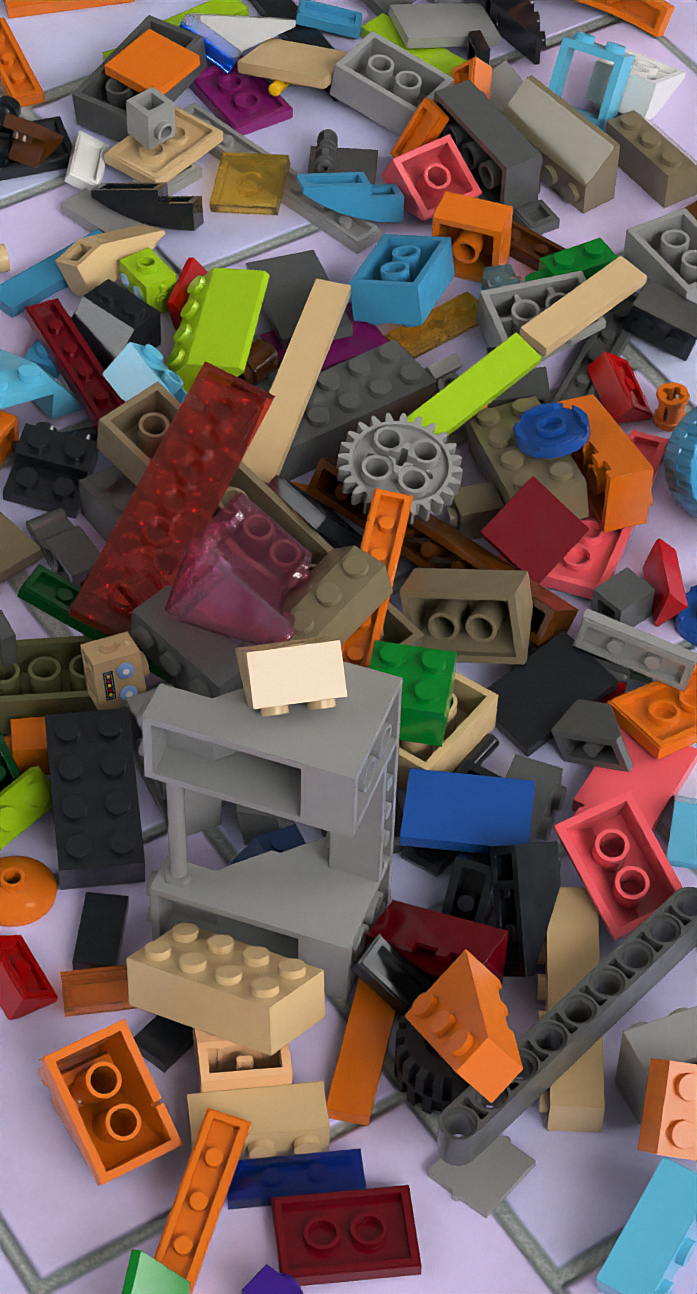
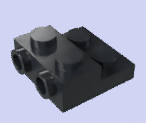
[3,422,98,519]

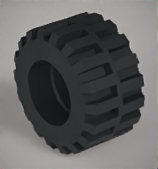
[394,1007,486,1114]

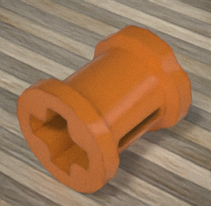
[653,382,690,432]

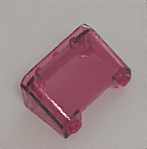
[165,492,313,645]

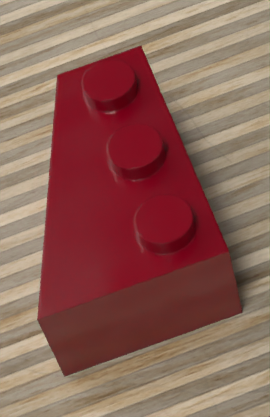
[365,900,508,985]

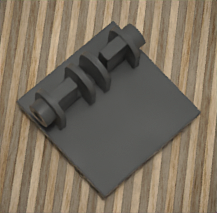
[307,129,378,184]

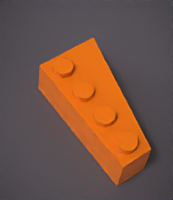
[557,394,654,533]

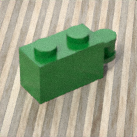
[525,237,618,282]

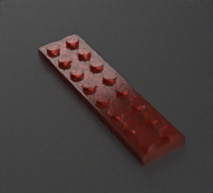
[68,361,275,651]

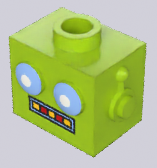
[119,247,177,314]

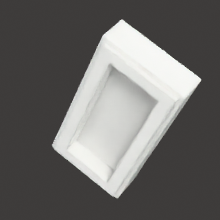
[64,131,110,191]

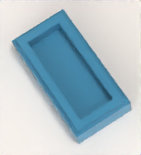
[295,0,362,39]

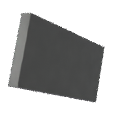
[246,250,353,350]

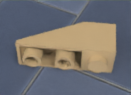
[55,224,166,297]

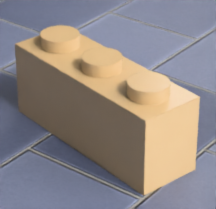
[187,1081,330,1162]

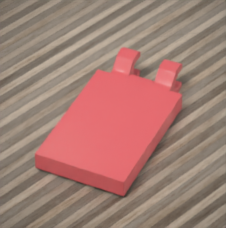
[572,727,697,832]

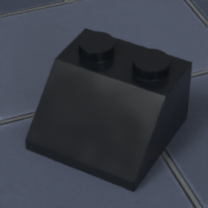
[71,279,161,370]

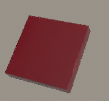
[478,476,590,584]

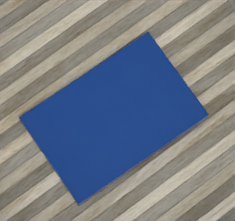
[400,768,536,854]

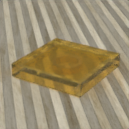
[209,152,291,215]

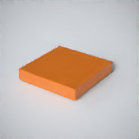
[104,29,200,95]

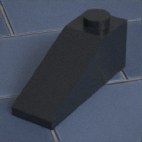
[490,841,561,977]

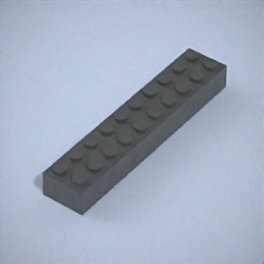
[79,339,437,559]

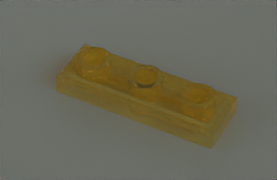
[385,291,479,359]

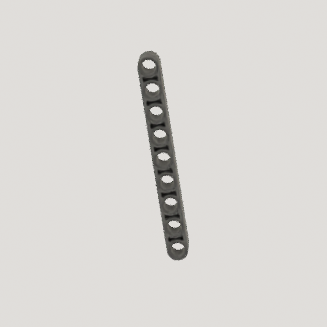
[437,887,697,1166]

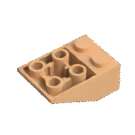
[192,1028,293,1093]

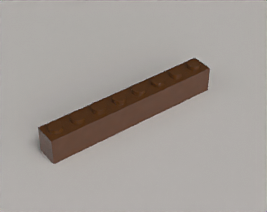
[306,457,579,646]

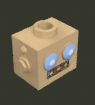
[80,631,150,710]

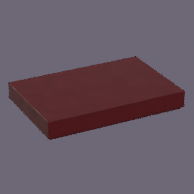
[271,1185,422,1286]

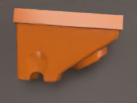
[38,1019,183,1186]

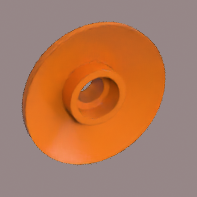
[0,856,57,927]

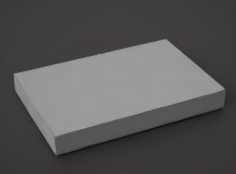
[388,3,501,49]

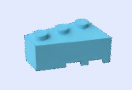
[596,1156,697,1294]

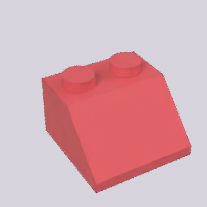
[381,134,482,221]

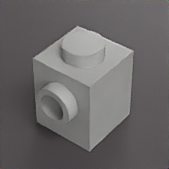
[126,87,176,150]

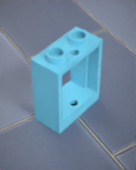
[548,31,635,132]

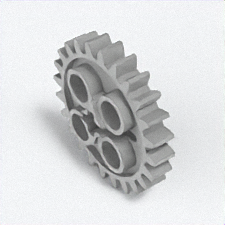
[336,413,463,524]

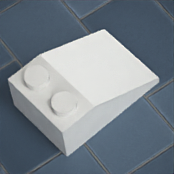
[584,49,686,120]

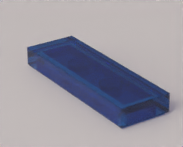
[227,1148,366,1210]

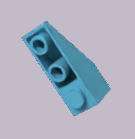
[103,342,209,425]

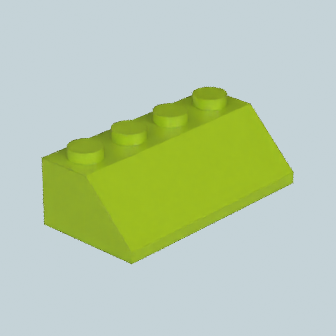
[166,267,270,404]

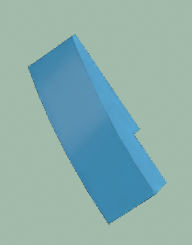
[296,172,404,223]

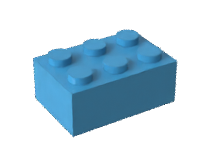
[349,234,455,327]

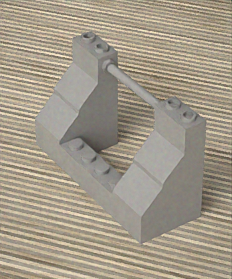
[137,661,402,1001]

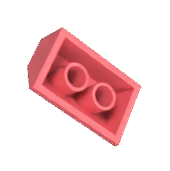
[553,790,683,941]

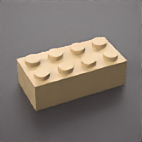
[127,922,325,1056]

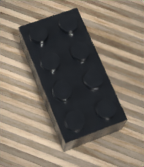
[45,707,145,890]

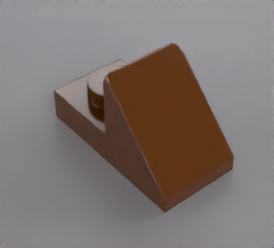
[2,113,64,168]

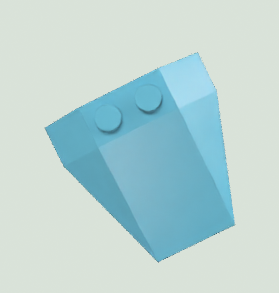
[0,349,83,419]

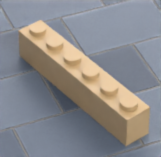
[536,887,605,1133]

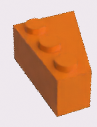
[404,949,523,1104]

